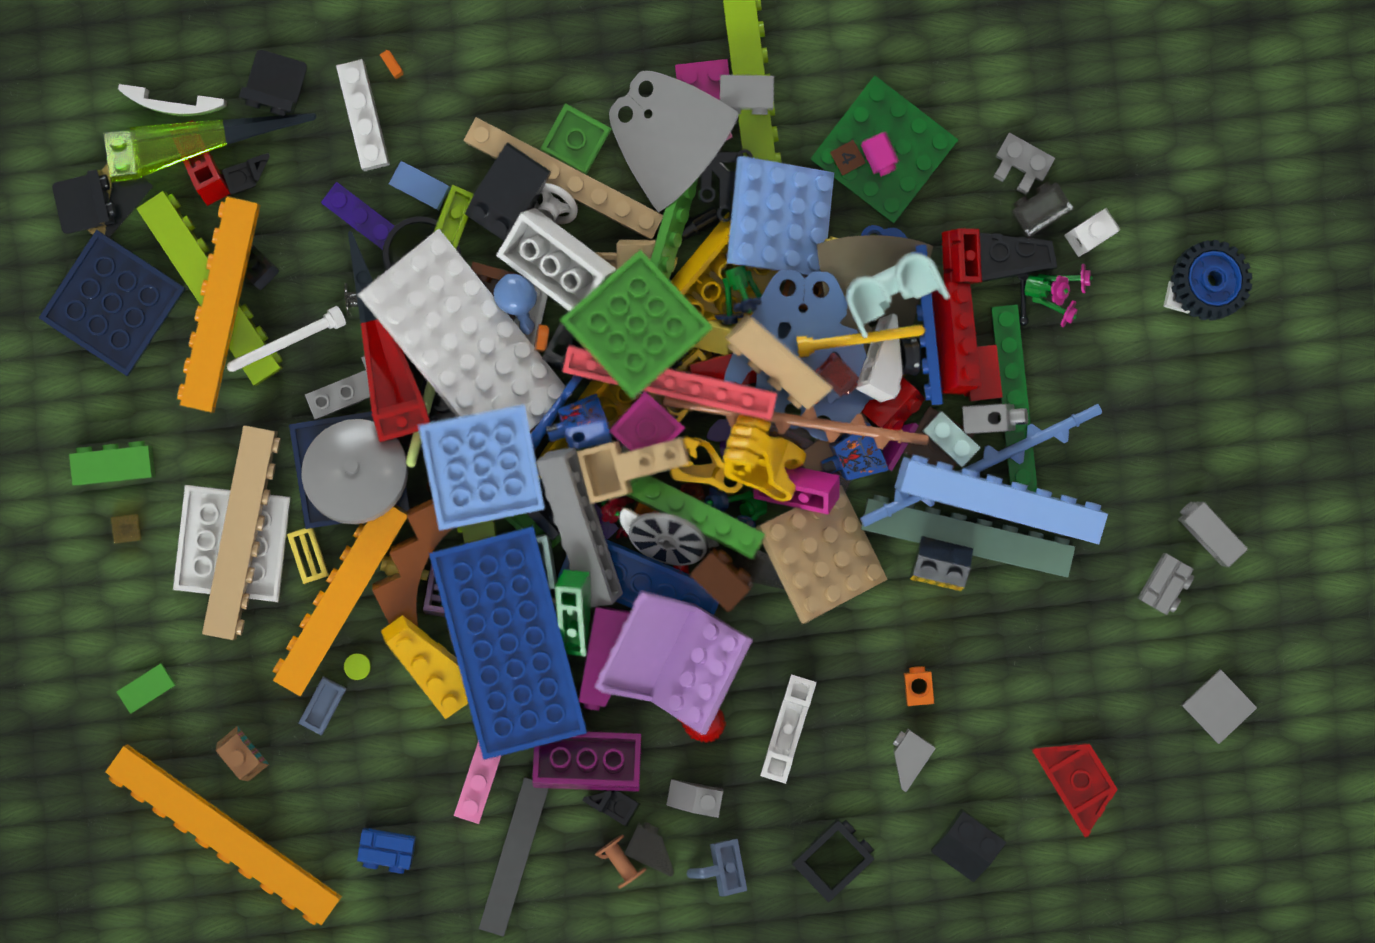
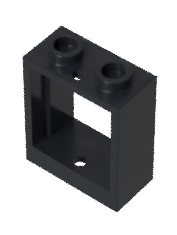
[792,818,875,903]

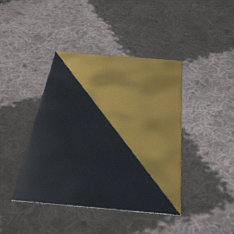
[88,154,154,238]

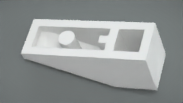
[855,314,903,402]

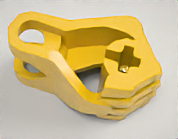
[723,414,806,502]
[669,436,743,494]

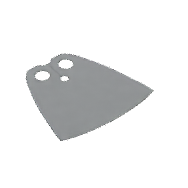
[609,71,739,213]

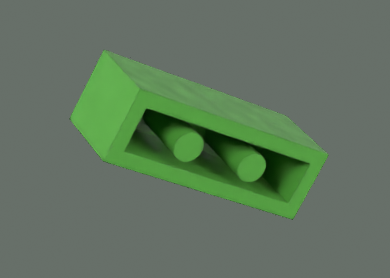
[69,441,155,486]

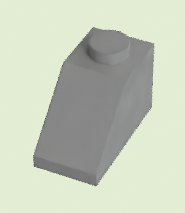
[893,729,936,792]
[666,779,723,818]

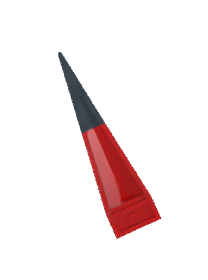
[348,231,430,442]

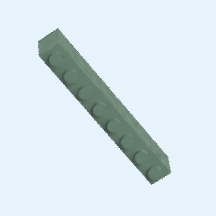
[861,494,1075,578]

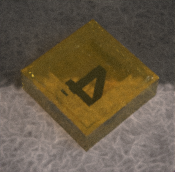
[111,514,141,544]

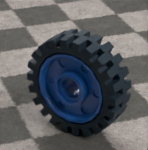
[1171,240,1253,321]

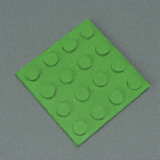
[560,250,713,400]

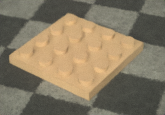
[755,485,888,624]

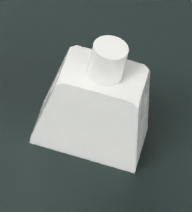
[1064,208,1121,257]

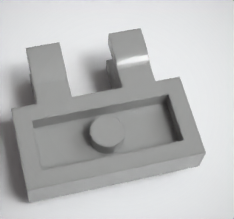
[993,133,1055,195]

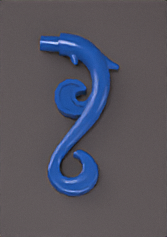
[530,375,582,451]

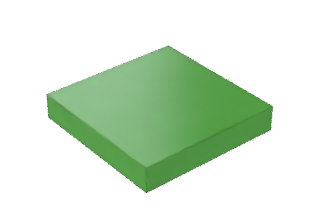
[540,103,612,175]

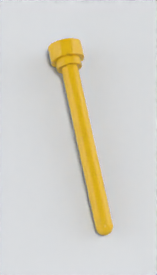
[796,325,925,358]

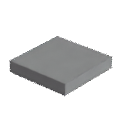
[1182,669,1257,744]

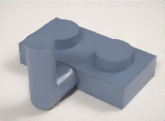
[687,839,747,896]

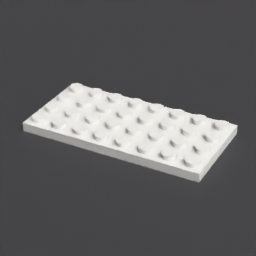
[358,229,572,430]

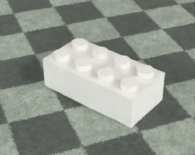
[496,208,617,311]

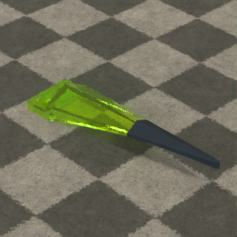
[104,113,316,183]

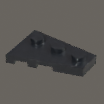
[980,233,1057,283]

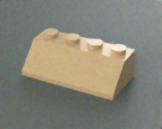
[725,314,832,409]

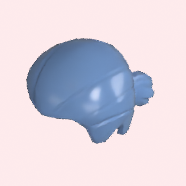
[494,274,537,335]

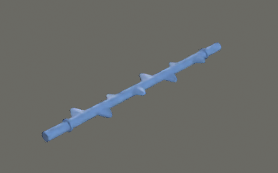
[860,404,1102,527]

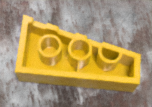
[381,615,468,719]

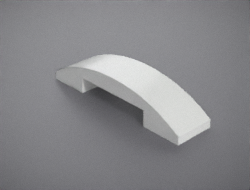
[118,84,227,116]
[760,674,817,784]

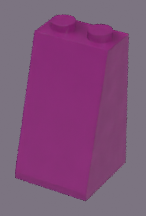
[579,606,632,710]

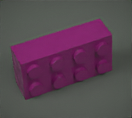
[532,732,641,791]

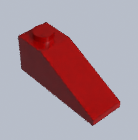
[170,120,230,206]

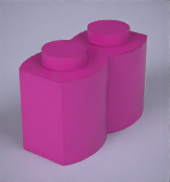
[861,132,899,177]

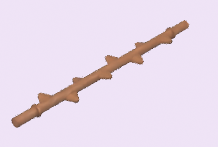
[663,396,929,449]

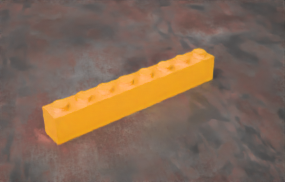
[177,197,261,413]
[272,504,407,696]

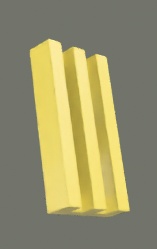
[287,528,329,584]

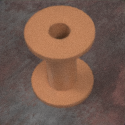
[595,834,647,889]

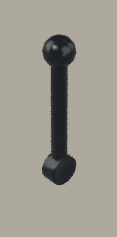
[1018,274,1029,326]

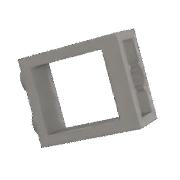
[1178,502,1248,567]

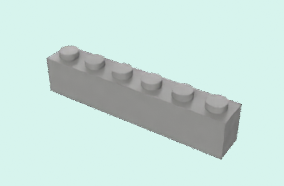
[536,447,623,607]

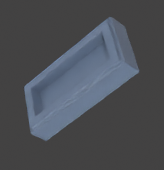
[298,676,347,736]

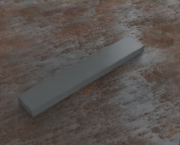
[479,777,549,937]

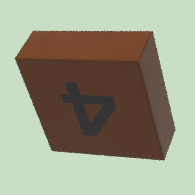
[830,140,866,176]

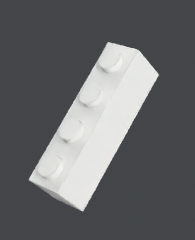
[336,59,390,171]

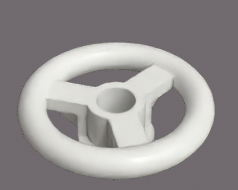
[534,183,578,224]

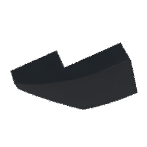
[221,152,270,196]
[582,790,641,826]

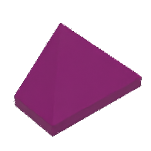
[881,423,919,471]

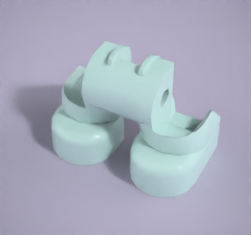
[846,253,949,338]

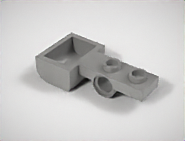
[305,356,370,419]

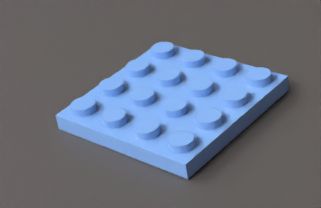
[727,156,834,276]
[418,404,544,530]

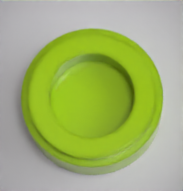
[344,653,371,680]

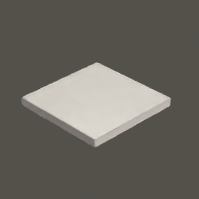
[173,485,291,602]

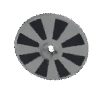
[629,513,707,565]

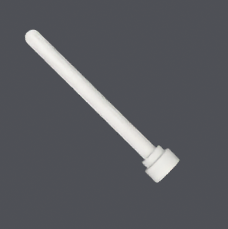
[227,306,346,372]

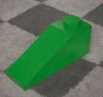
[555,569,592,657]

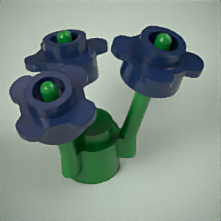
[704,486,767,529]

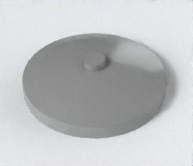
[302,419,408,524]

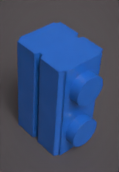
[357,828,416,874]

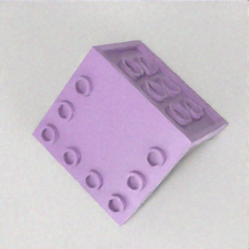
[595,591,752,734]

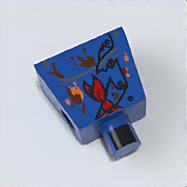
[546,394,612,449]
[820,421,889,480]

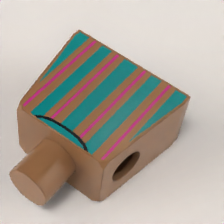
[216,726,269,782]

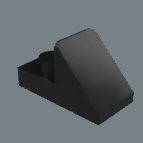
[245,244,279,290]

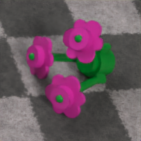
[1025,264,1093,328]

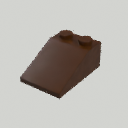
[690,548,754,612]

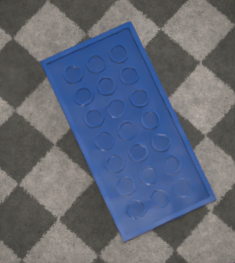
[429,526,587,760]

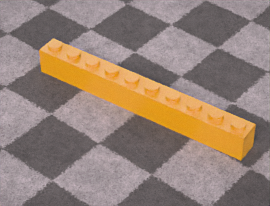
[106,744,342,925]

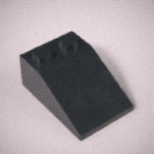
[465,143,551,241]

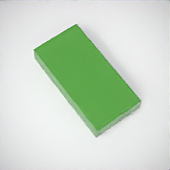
[117,663,176,714]

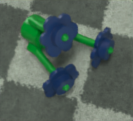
[715,266,762,325]

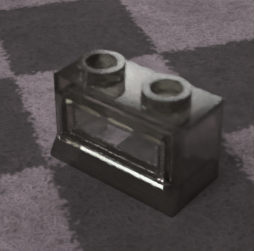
[1010,181,1074,238]

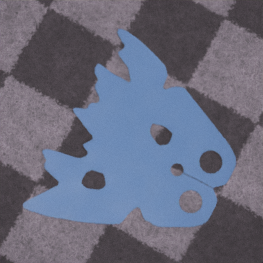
[724,270,874,404]

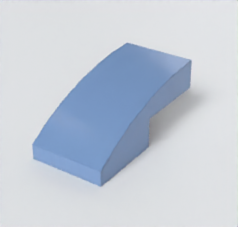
[389,161,451,210]

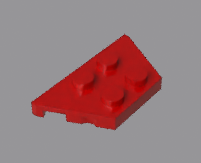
[1032,743,1118,838]

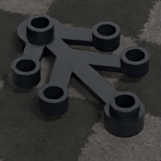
[698,149,753,222]

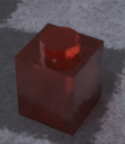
[815,352,860,397]

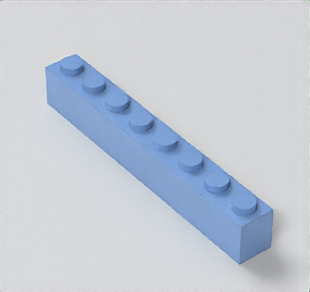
[895,455,1108,544]

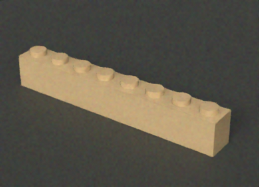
[463,117,663,240]
[202,425,281,640]

